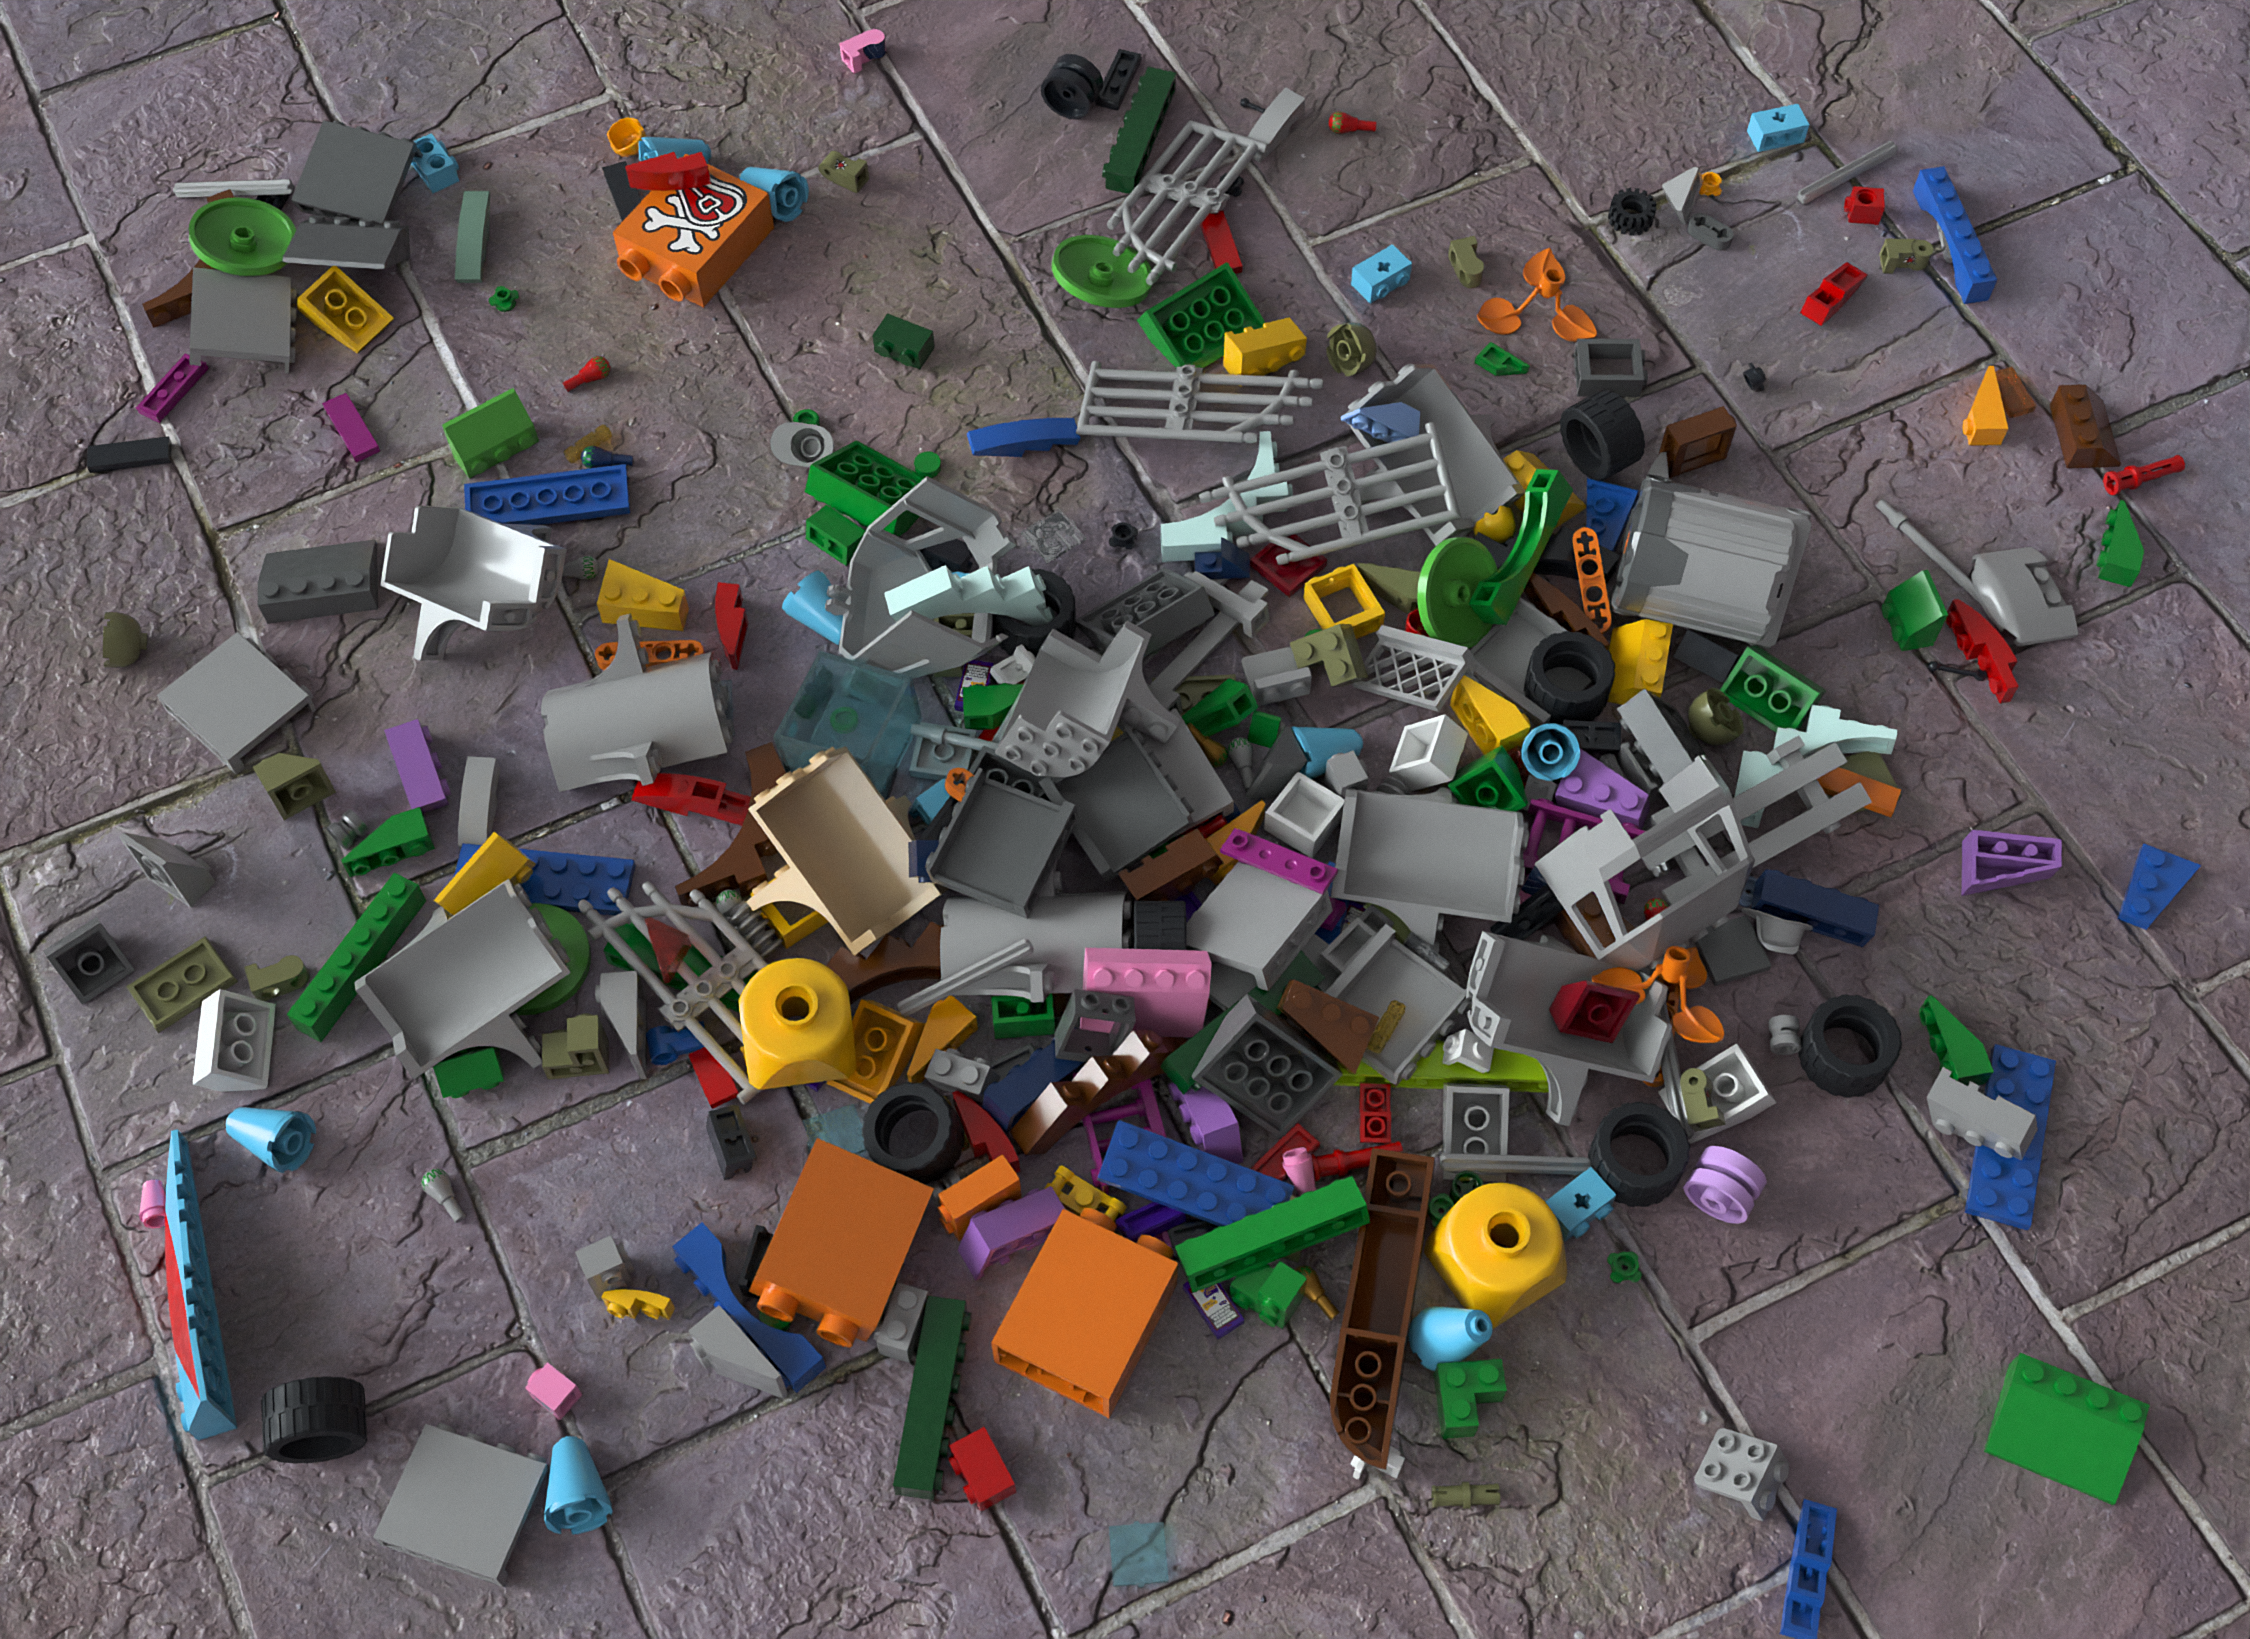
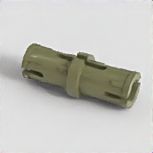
[1431,1482,1500,1509]

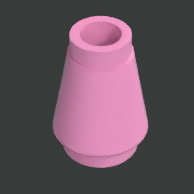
[1282,1147,1316,1196]
[139,1180,166,1228]

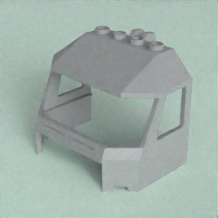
[825,476,1017,684]
[1535,754,1755,972]

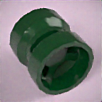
[1449,1171,1484,1205]

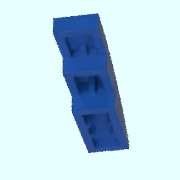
[967,418,1080,457]
[1780,1499,1837,1639]

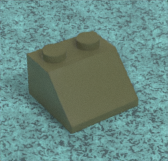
[253,753,336,820]

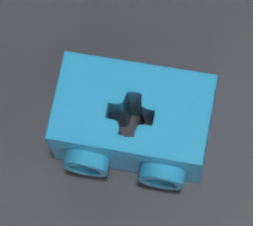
[1747,104,1809,152]
[1351,244,1412,303]
[1545,1167,1616,1242]

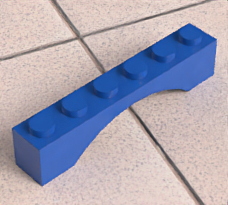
[1913,166,1997,304]
[672,1222,826,1393]

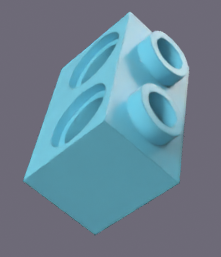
[411,133,459,193]

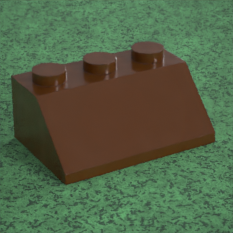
[2050,384,2121,469]

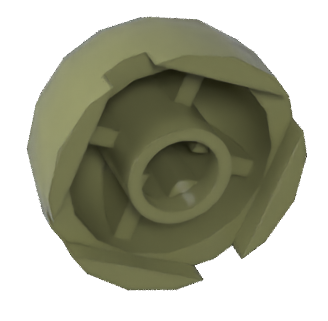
[1326,322,1377,377]
[103,612,147,668]
[1688,687,1744,746]

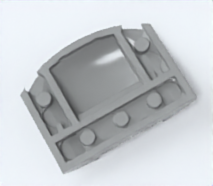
[1971,547,2078,646]

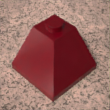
[1549,980,1640,1044]

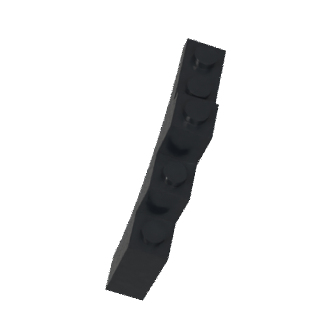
[1473,525,1620,584]

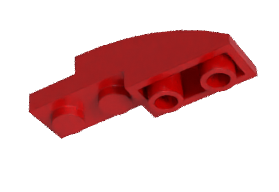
[1946,599,2019,704]
[631,773,751,826]

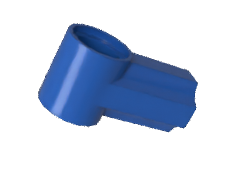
[645,1021,706,1065]

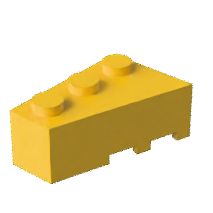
[1223,317,1307,387]
[597,559,689,631]

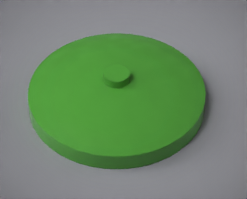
[189,198,296,276]
[1052,235,1152,308]
[1417,537,1498,649]
[511,903,591,1015]

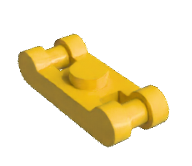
[1044,1165,1127,1221]

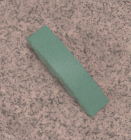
[455,191,490,283]

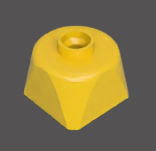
[739,958,857,1090]
[1424,1183,1567,1329]

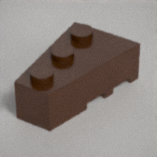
[1118,829,1224,901]
[1552,893,1636,958]
[1277,979,1379,1074]

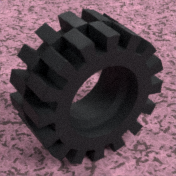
[1608,188,1657,236]

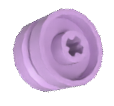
[1683,1146,1767,1224]

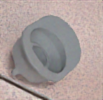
[770,422,834,467]
[1741,908,1813,955]

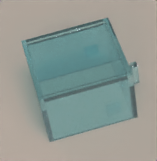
[773,651,923,796]

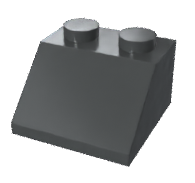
[44,917,135,1005]

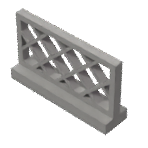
[1352,625,1479,712]

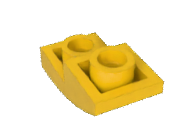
[602,1289,675,1320]

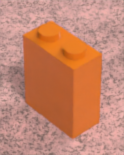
[937,1154,1022,1241]

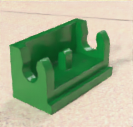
[805,505,865,566]

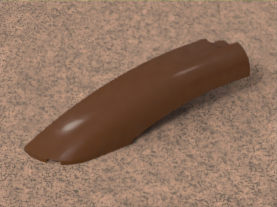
[1330,1148,1435,1470]

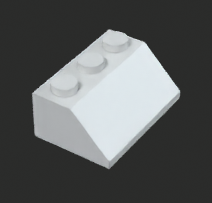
[193,989,276,1092]

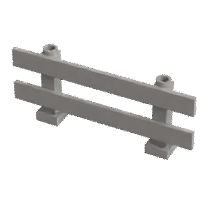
[1116,571,1270,733]
[1642,735,1872,906]

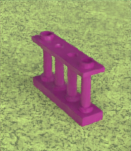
[1523,798,1645,904]
[1220,828,1346,932]
[1073,1072,1167,1195]

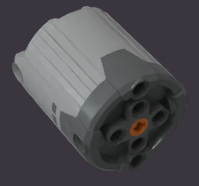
[1610,474,1812,649]

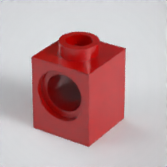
[1844,186,1885,225]

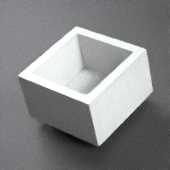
[1389,714,1468,791]
[1264,772,1345,858]

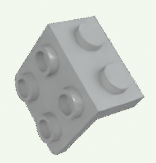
[1241,647,1312,706]
[1694,1428,1790,1521]

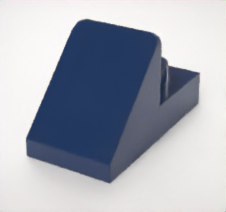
[1195,537,1250,579]

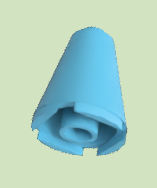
[639,137,711,164]
[740,167,809,222]
[782,570,843,646]
[1521,723,1580,781]
[1291,727,1363,779]
[226,1107,316,1173]
[1408,1306,1493,1372]
[544,1436,613,1534]

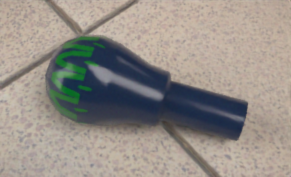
[580,445,633,469]

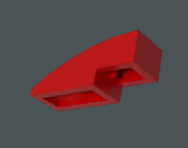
[625,152,711,191]
[1800,262,1868,326]
[715,582,749,670]
[952,1090,1020,1173]

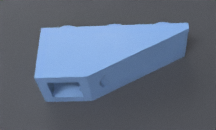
[1341,402,1420,443]

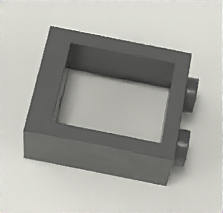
[1573,339,1648,397]
[1055,989,1136,1062]

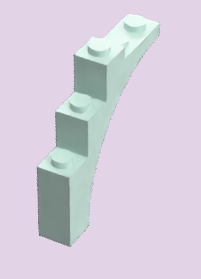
[1160,431,1293,562]
[884,565,1056,626]
[1734,705,1898,828]

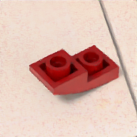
[688,1047,739,1109]
[1359,1083,1391,1144]

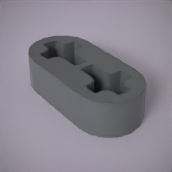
[1687,213,1734,250]

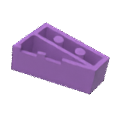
[384,719,451,813]
[1555,749,1650,830]
[1961,830,2062,896]
[1168,1081,1243,1164]
[957,1186,1066,1280]

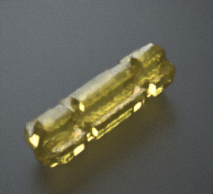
[563,424,612,463]
[1367,1000,1406,1054]

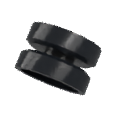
[1041,54,1103,119]

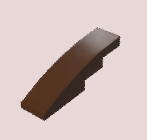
[1524,573,1610,650]

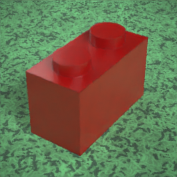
[947,1427,1016,1512]

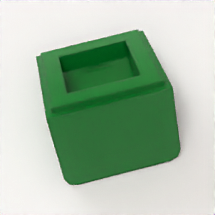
[1248,710,1281,748]

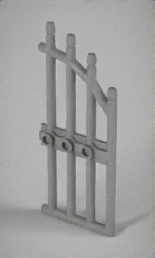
[1107,120,1269,285]
[1076,361,1323,443]
[1199,422,1461,565]
[578,881,805,1105]

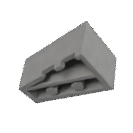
[1927,1067,2038,1160]

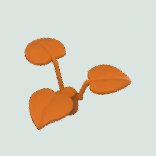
[1477,248,1597,341]
[1592,946,1725,1043]

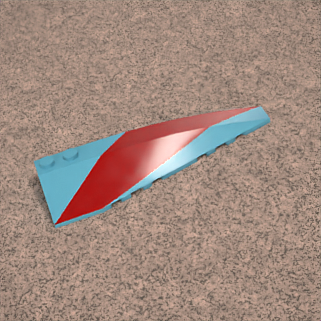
[165,1129,237,1441]

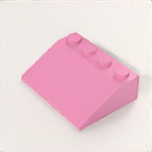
[1080,948,1212,1037]

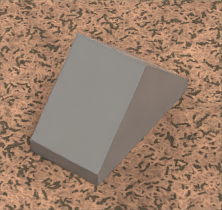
[1662,167,1703,224]

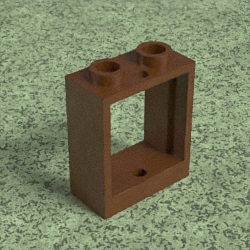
[1658,406,1737,478]

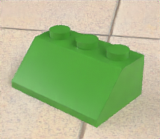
[442,388,539,479]

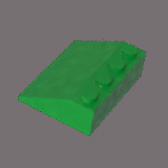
[1137,262,1266,369]
[805,440,925,536]
[1984,1353,2150,1505]

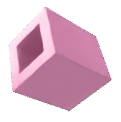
[525,1362,582,1420]

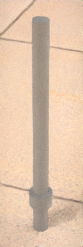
[1876,499,1980,603]
[910,723,999,751]

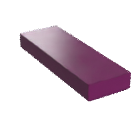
[136,353,209,423]
[322,393,381,463]

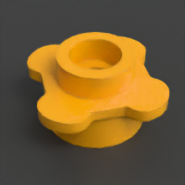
[1699,172,1722,196]

